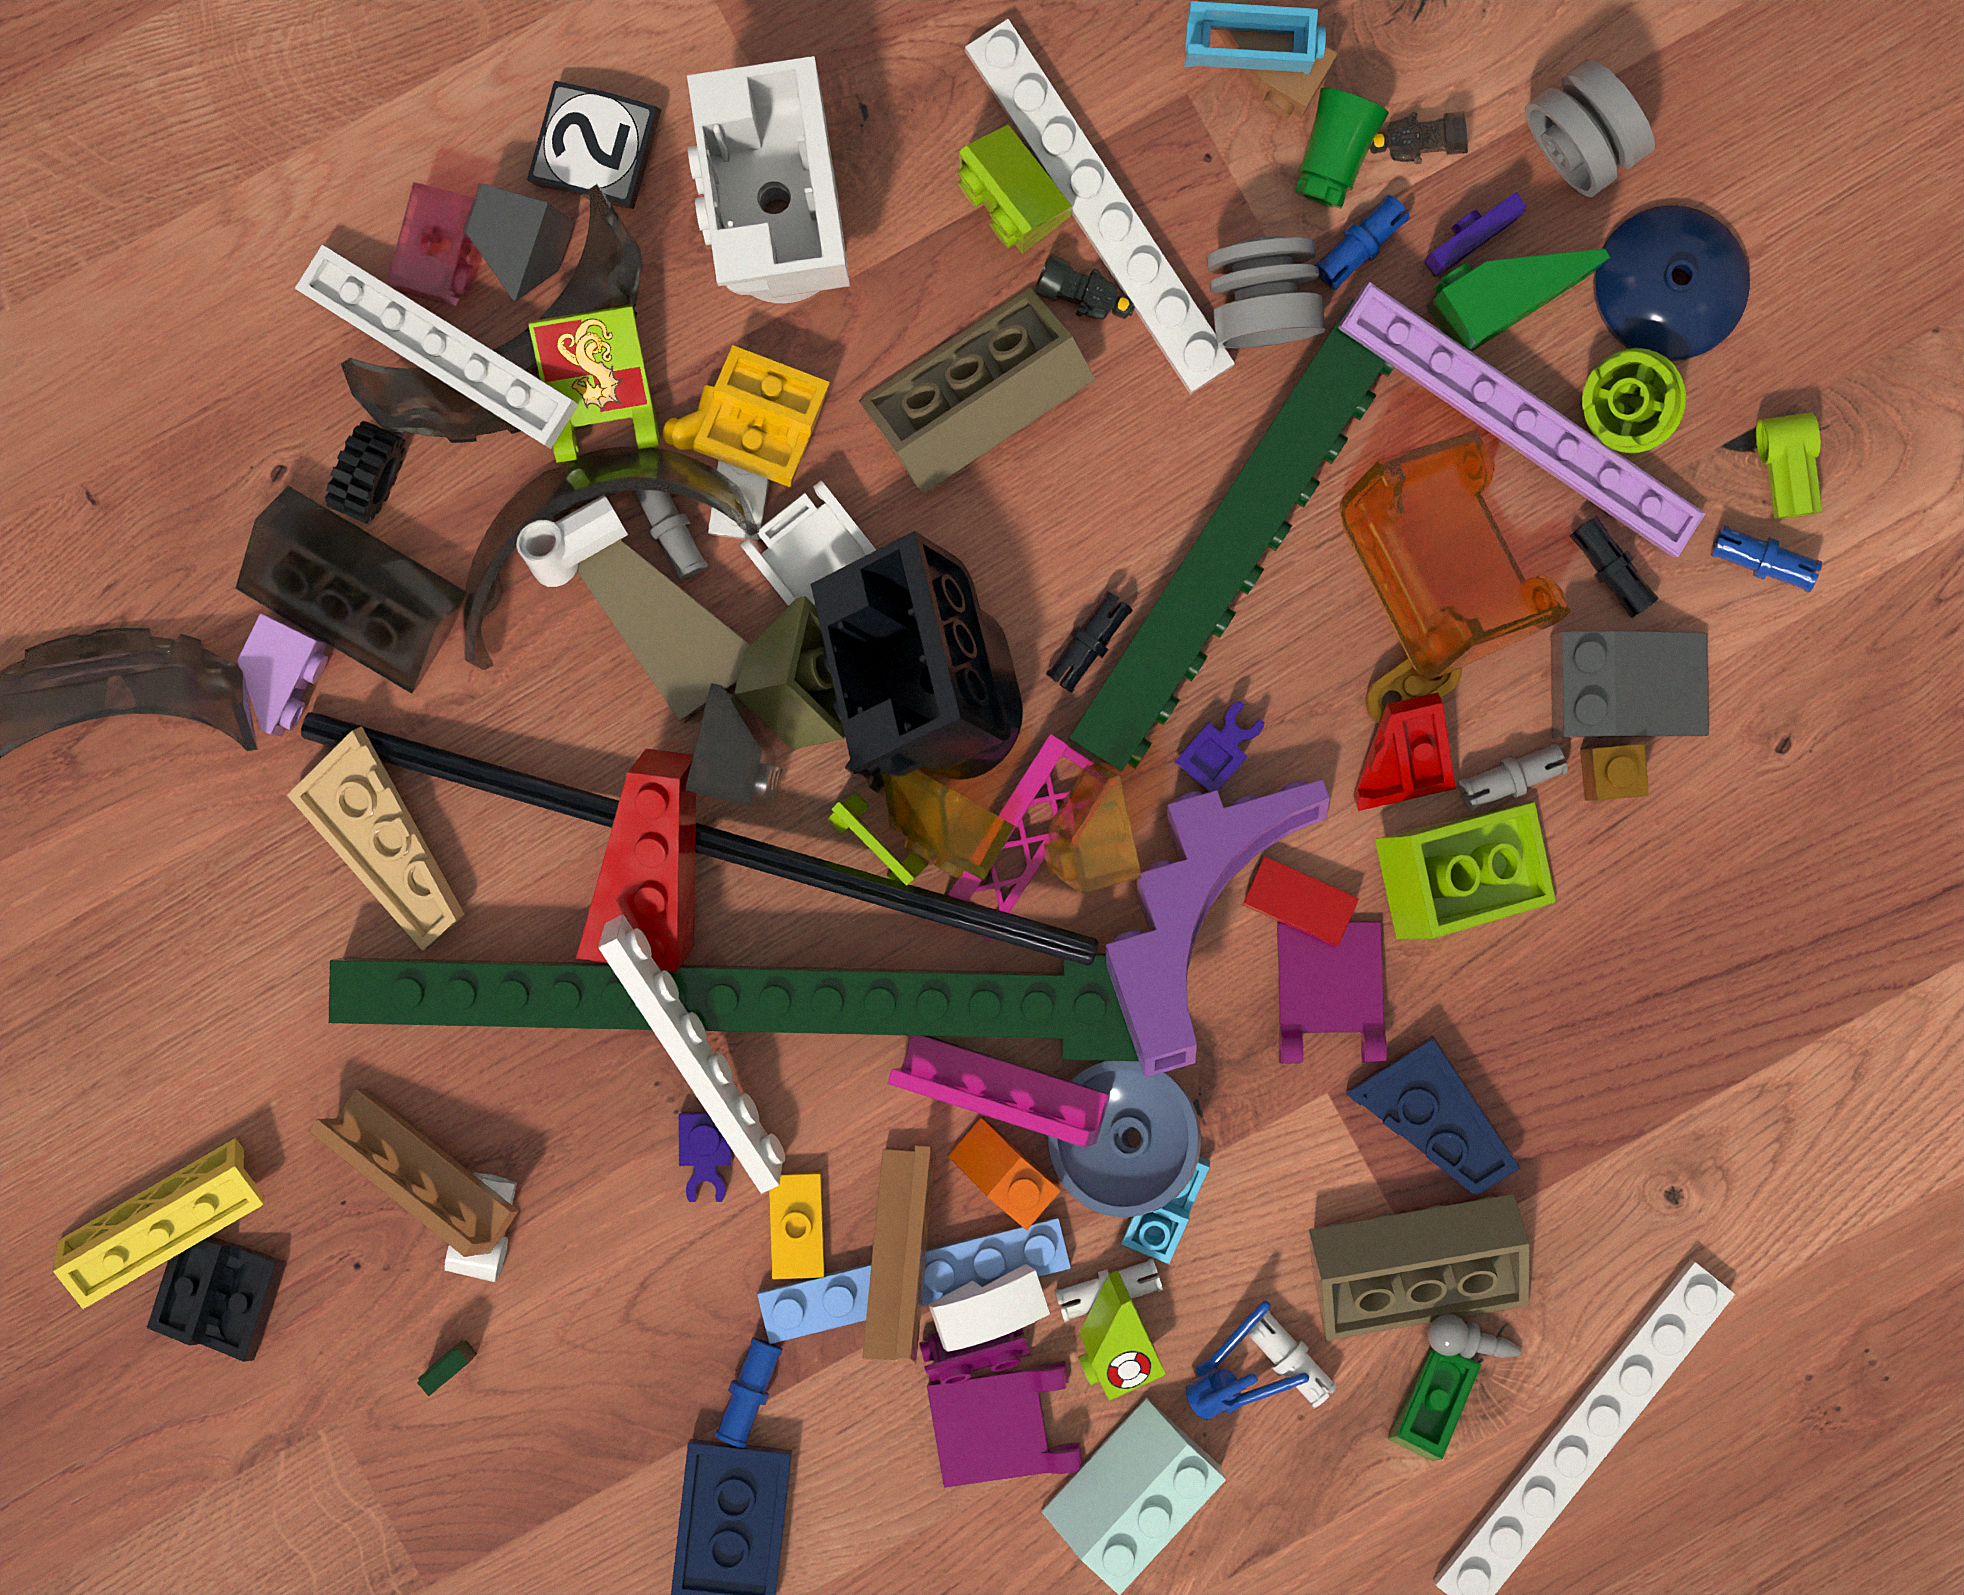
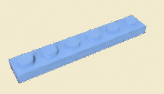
[757,1216,1071,1344]

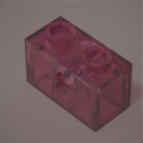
[387,182,474,307]

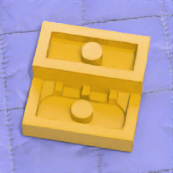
[693,345,830,488]

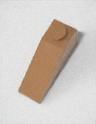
[1197,0,1338,119]

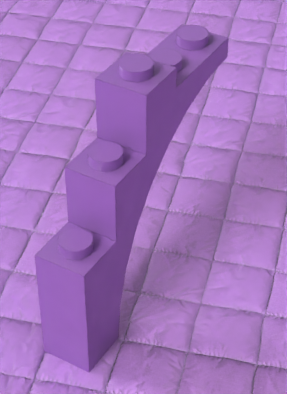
[1106,780,1330,1078]

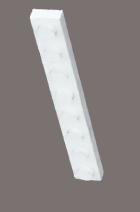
[965,19,1235,395]
[1433,1259,1736,1595]

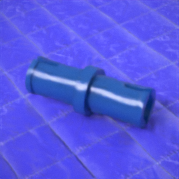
[1314,195,1410,290]
[1711,525,1822,593]
[715,1337,783,1448]

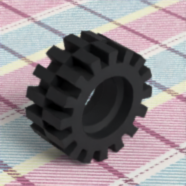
[325,421,406,524]

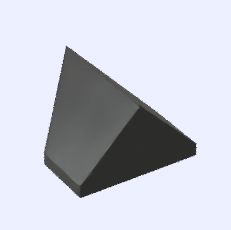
[462,183,575,302]

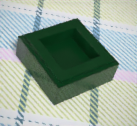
[417,1340,477,1397]

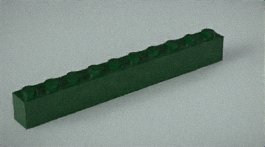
[1068,299,1395,772]

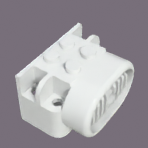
[687,56,850,304]

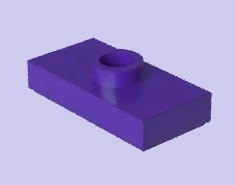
[1424,192,1527,277]

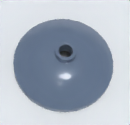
[1048,1061,1201,1217]

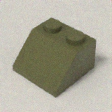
[734,596,845,749]

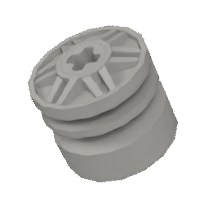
[1206,236,1326,348]

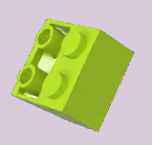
[957,124,1073,254]

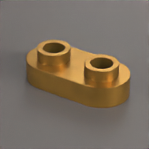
[1365,644,1462,724]

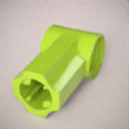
[1756,412,1822,519]

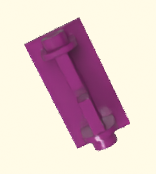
[919,1328,1031,1385]

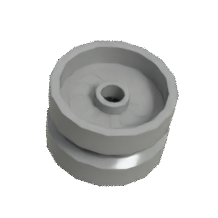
[1525,59,1655,198]

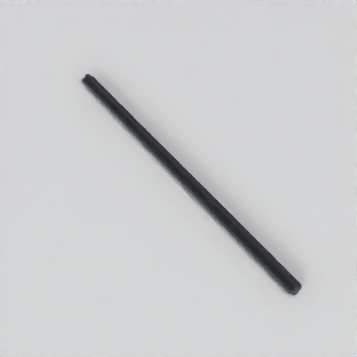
[301,712,1098,966]

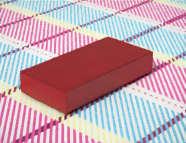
[1242,856,1359,948]

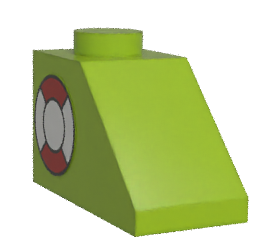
[1078,1270,1166,1401]

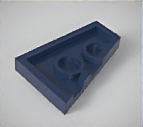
[1346,1036,1520,1196]

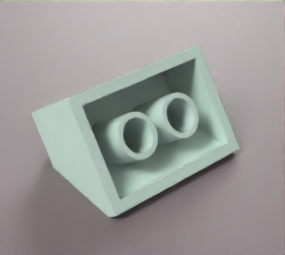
[1041,1397,1226,1595]

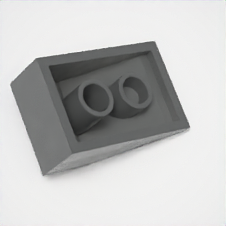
[1550,631,1709,738]

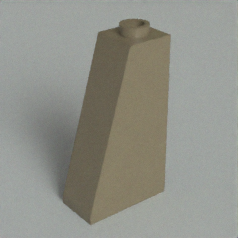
[577,539,750,722]

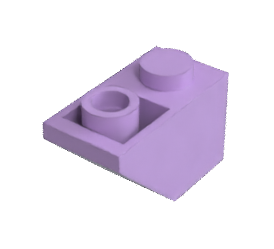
[237,613,328,736]

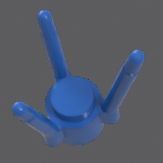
[1186,1300,1309,1420]

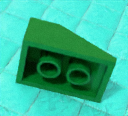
[1427,249,1611,352]

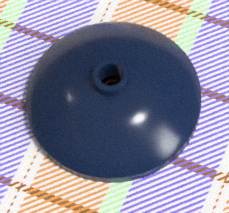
[1593,205,1750,361]

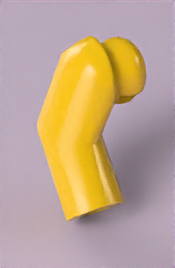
[662,385,714,450]

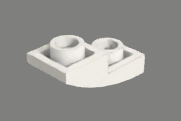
[928,1264,1050,1352]

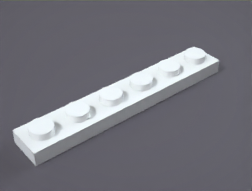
[295,245,578,449]
[598,914,785,1194]

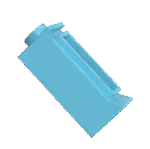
[1184,1,1326,75]

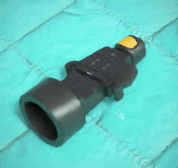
[1034,254,1135,320]

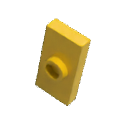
[769,1172,825,1279]

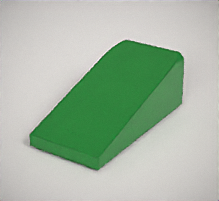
[1388,1347,1482,1461]

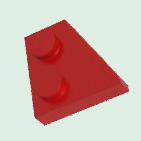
[1353,692,1456,811]

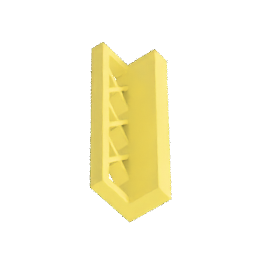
[53,1138,264,1309]

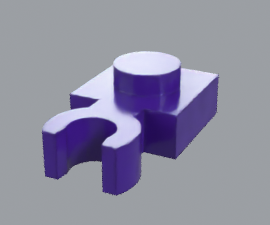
[1174,701,1265,793]
[678,1112,733,1202]

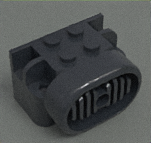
[811,531,1023,780]

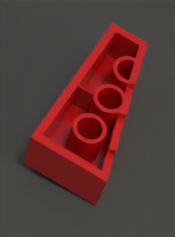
[576,749,697,972]

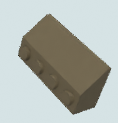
[859,287,1096,494]
[1309,1194,1529,1341]

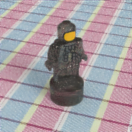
[1369,111,1468,164]

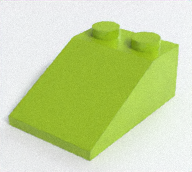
[1375,802,1556,940]

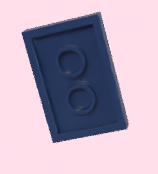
[671,1439,792,1595]

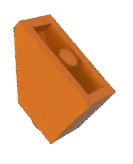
[948,1116,1061,1231]

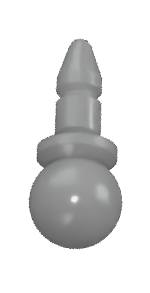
[1428,1314,1522,1359]

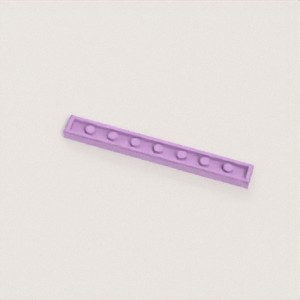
[1337,282,1706,557]

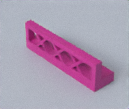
[948,734,1102,942]
[887,1036,1111,1147]

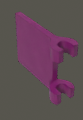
[1277,922,1387,1064]
[927,1361,1083,1488]

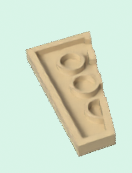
[287,726,465,951]

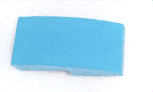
[1121,1156,1210,1264]

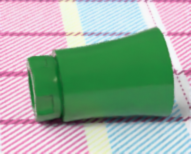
[1295,88,1389,209]

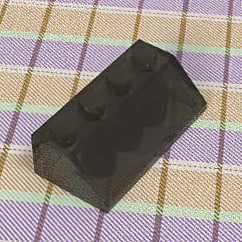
[235,485,467,694]
[685,683,783,806]

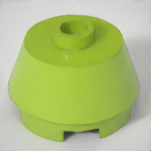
[1582,348,1686,453]

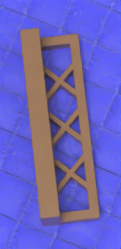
[308,1089,519,1257]
[862,1145,936,1364]

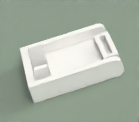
[740,480,876,606]

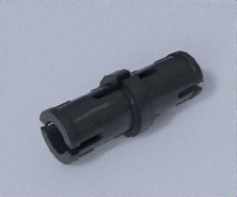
[1569,515,1659,618]
[1045,590,1133,693]

